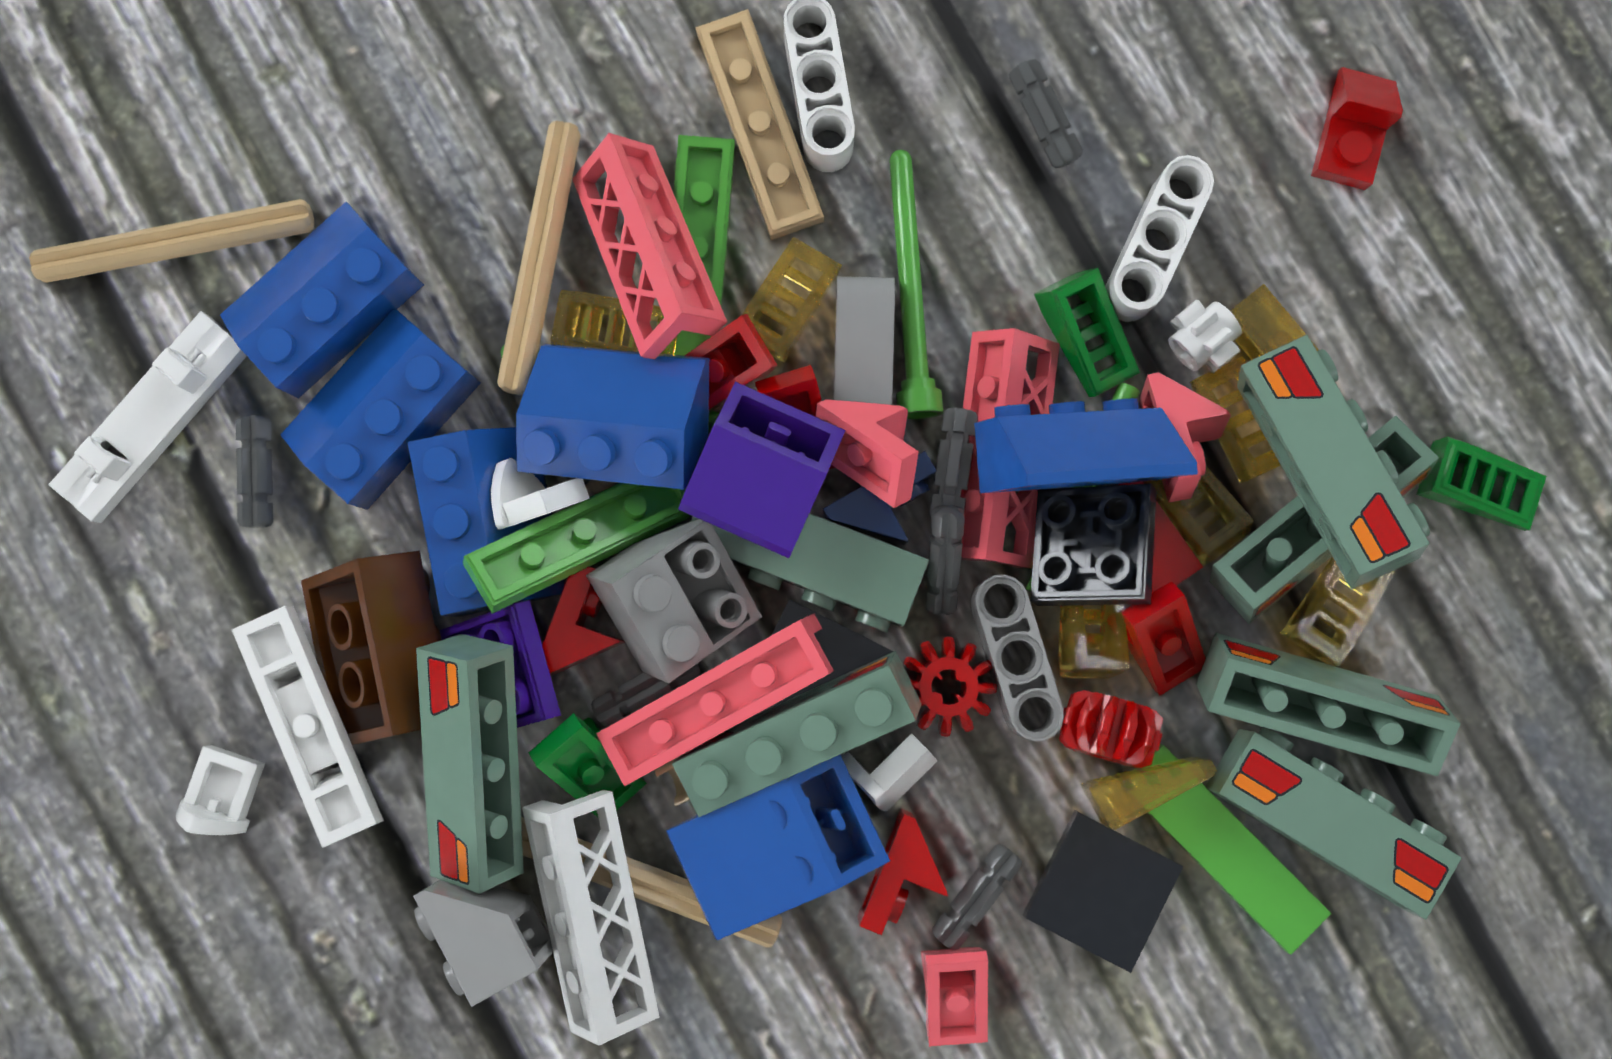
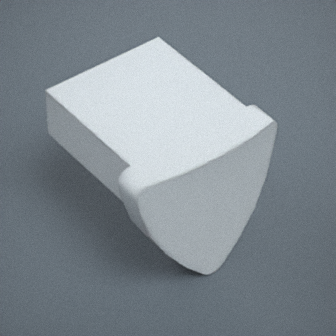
[491,458,590,530]
[842,733,937,811]
[176,745,265,836]

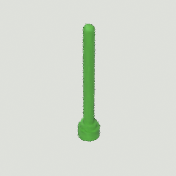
[889,149,943,419]

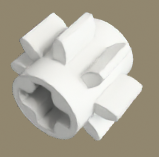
[1168,300,1242,373]

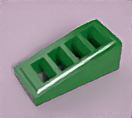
[1034,268,1140,397]
[1416,436,1547,531]

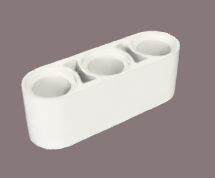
[784,0,855,172]
[1106,155,1214,322]

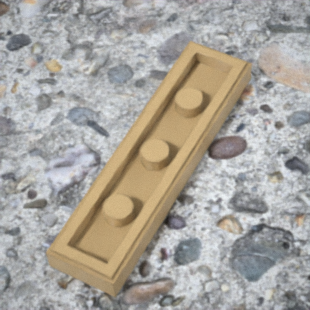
[695,9,824,240]

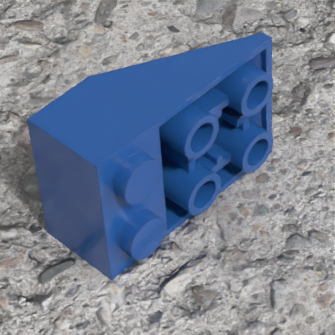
[666,754,890,940]

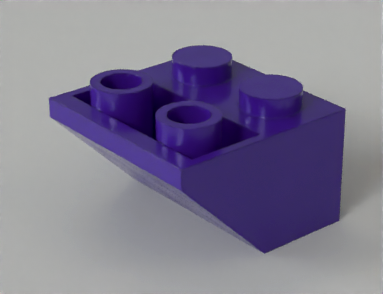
[678,381,846,558]

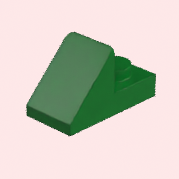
[528,713,647,818]

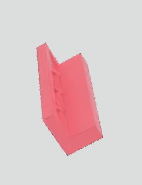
[572,133,727,359]
[961,328,1060,569]
[596,614,834,786]

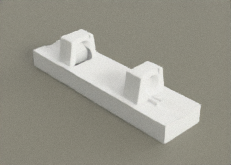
[48,311,247,523]
[232,606,384,848]

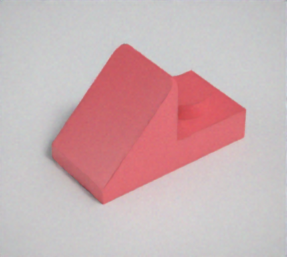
[1139,372,1231,503]
[816,399,919,508]
[921,947,988,1047]

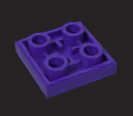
[440,600,561,728]

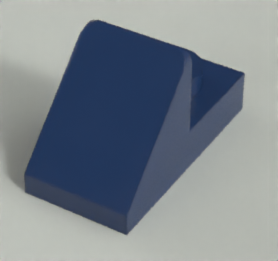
[823,451,937,545]

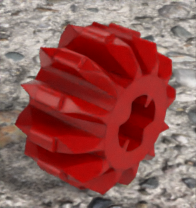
[903,636,997,737]
[1059,690,1163,768]

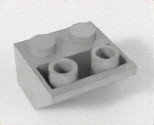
[586,519,762,683]
[413,880,553,1007]

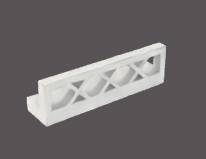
[522,790,660,1046]

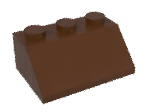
[301,550,441,745]

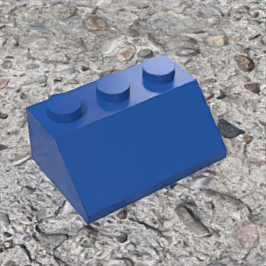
[220,201,424,399]
[280,308,481,510]
[516,344,710,490]
[974,398,1198,494]
[408,427,566,617]

